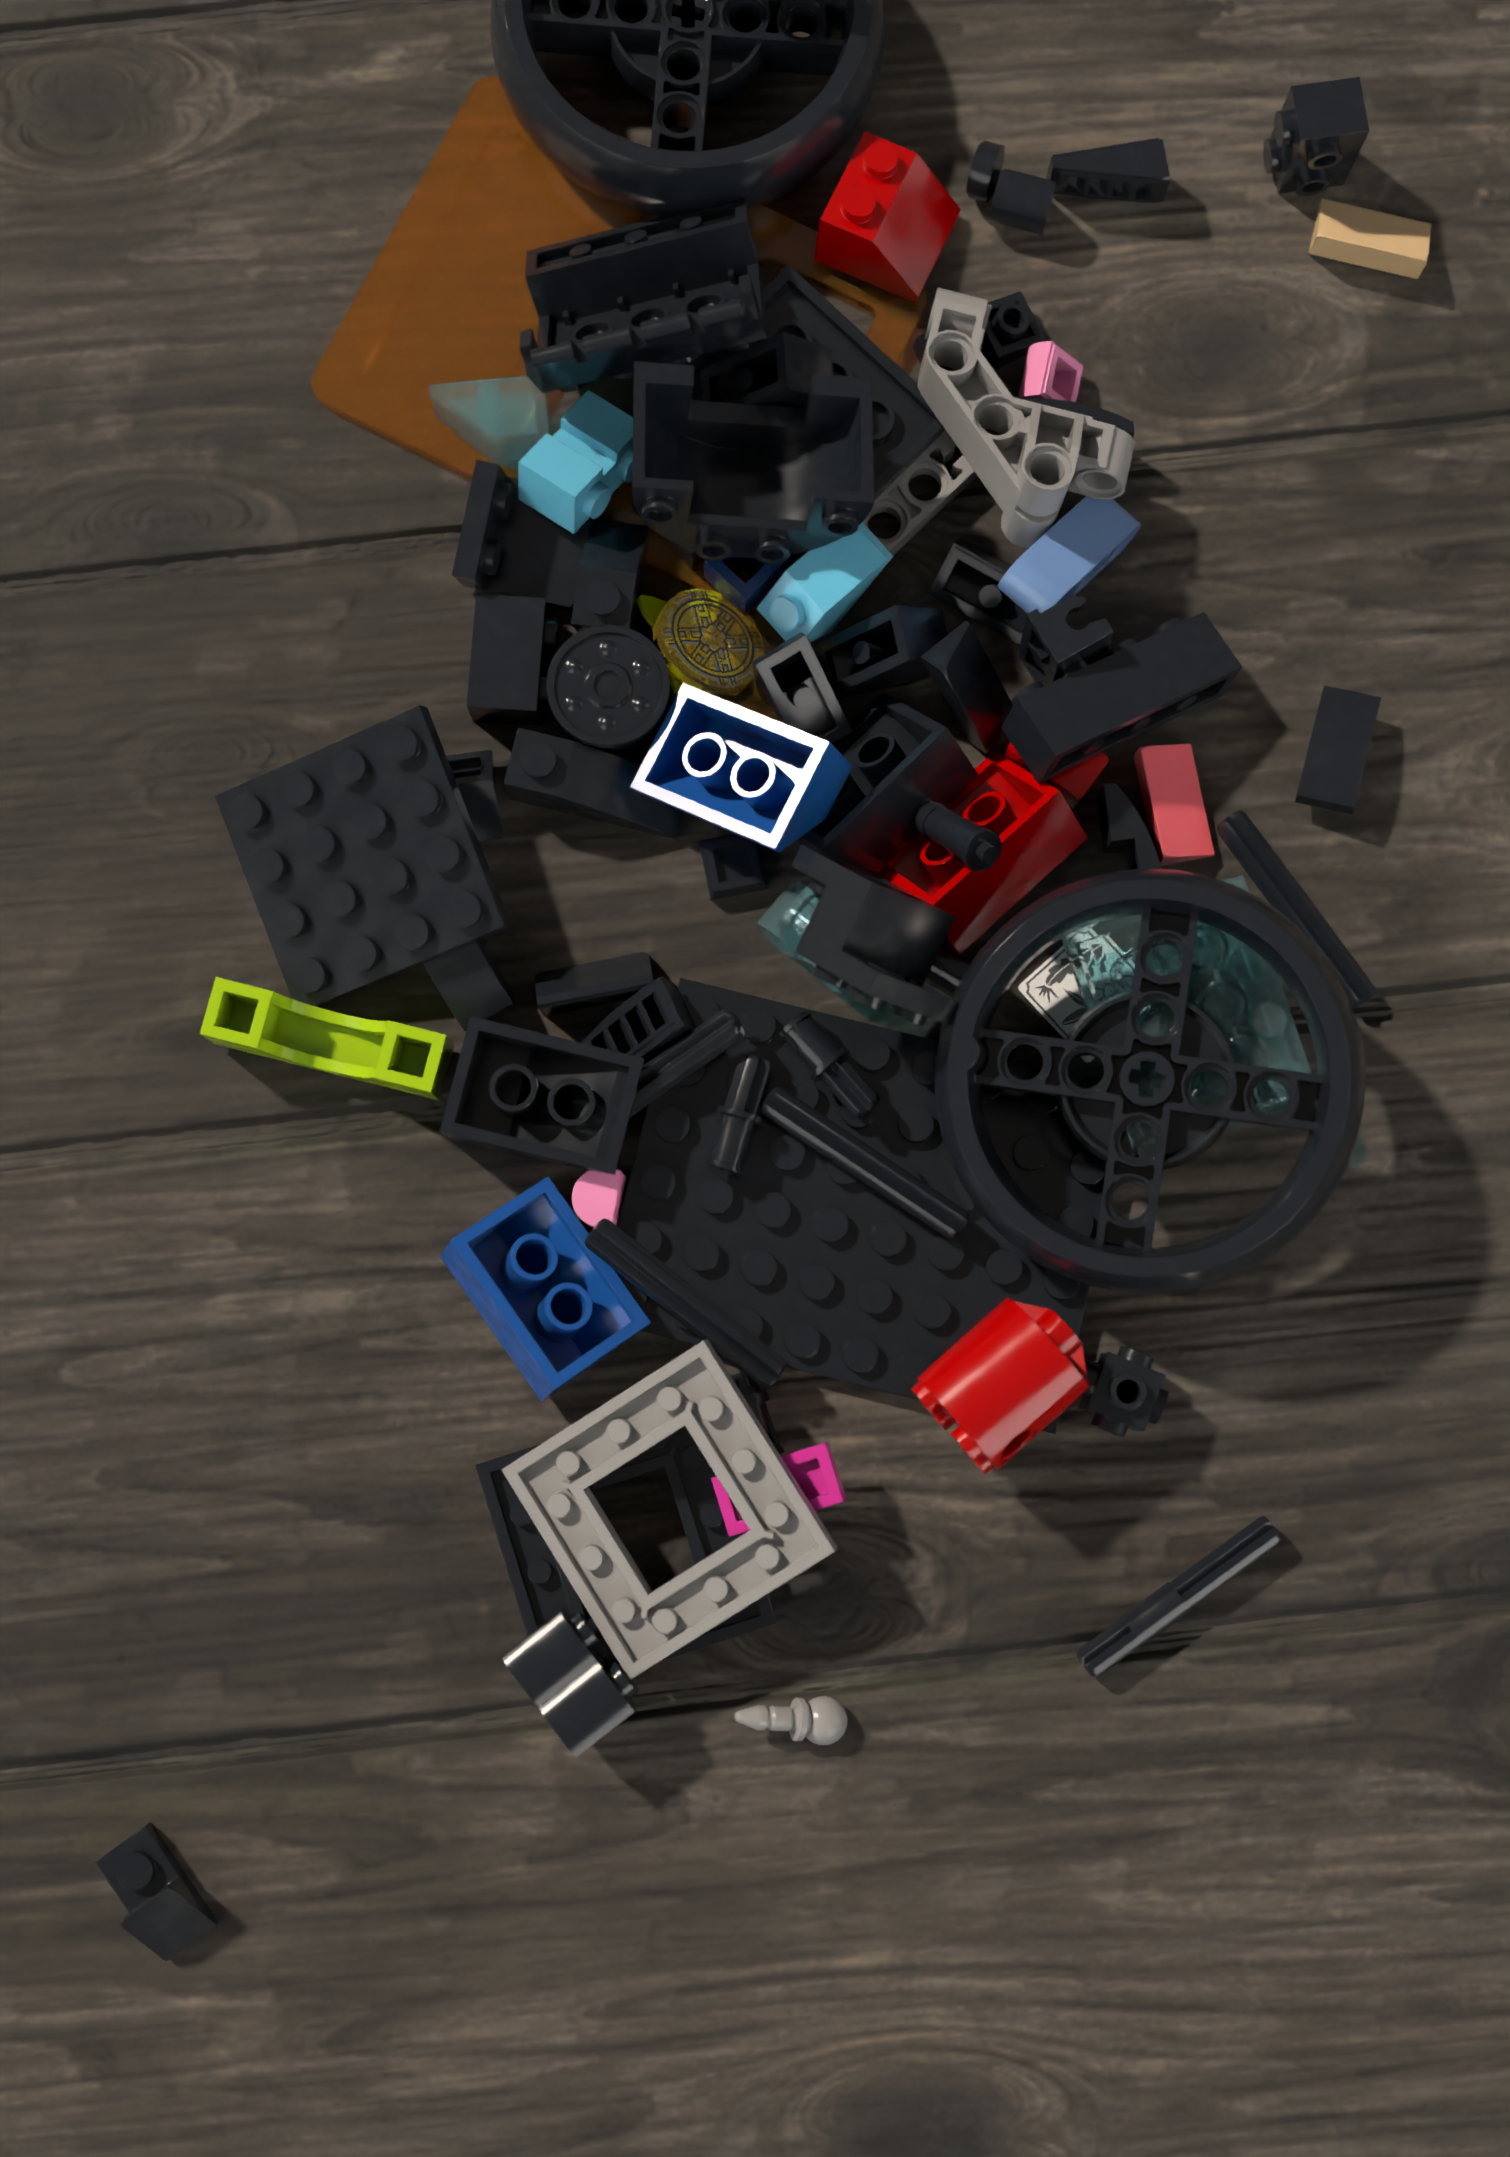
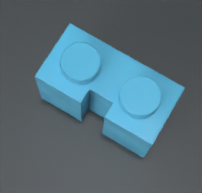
[518,390,633,534]

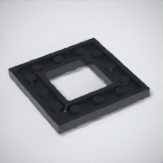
[475,1426,777,1667]

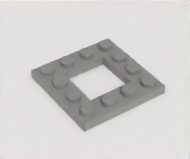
[502,1339,838,1680]

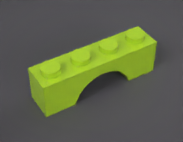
[200,977,454,1101]

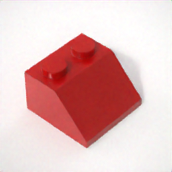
[814,131,961,304]

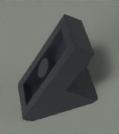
[752,632,853,744]
[95,1822,219,1962]

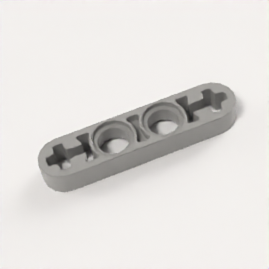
[863,429,987,555]

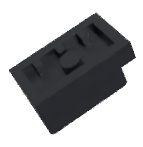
[452,460,593,609]

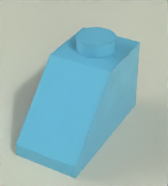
[756,522,893,643]

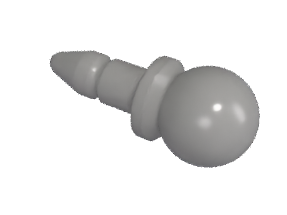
[735,1696,848,1745]

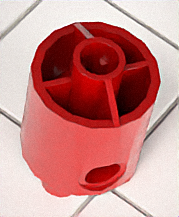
[911,1297,1089,1475]

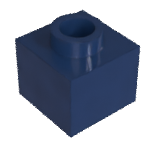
[704,557,787,616]

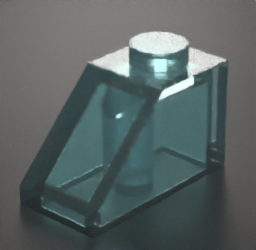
[429,376,552,471]

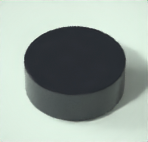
[966,140,1005,203]

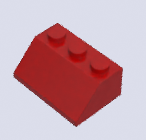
[878,751,1088,954]

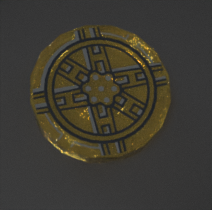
[652,588,764,697]

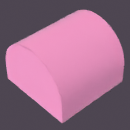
[1018,341,1083,402]
[572,1170,626,1229]

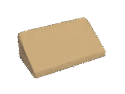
[1308,199,1431,279]

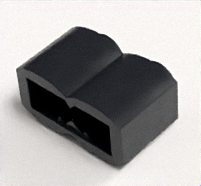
[502,1608,638,1757]

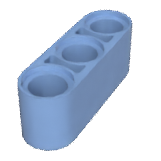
[997,496,1141,614]

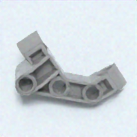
[918,287,1135,548]

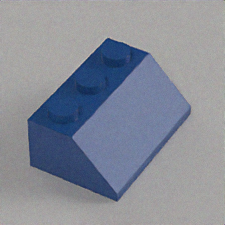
[630,683,853,853]
[440,1177,651,1402]

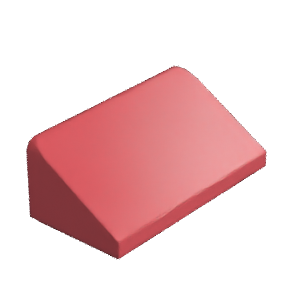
[1133,744,1215,866]

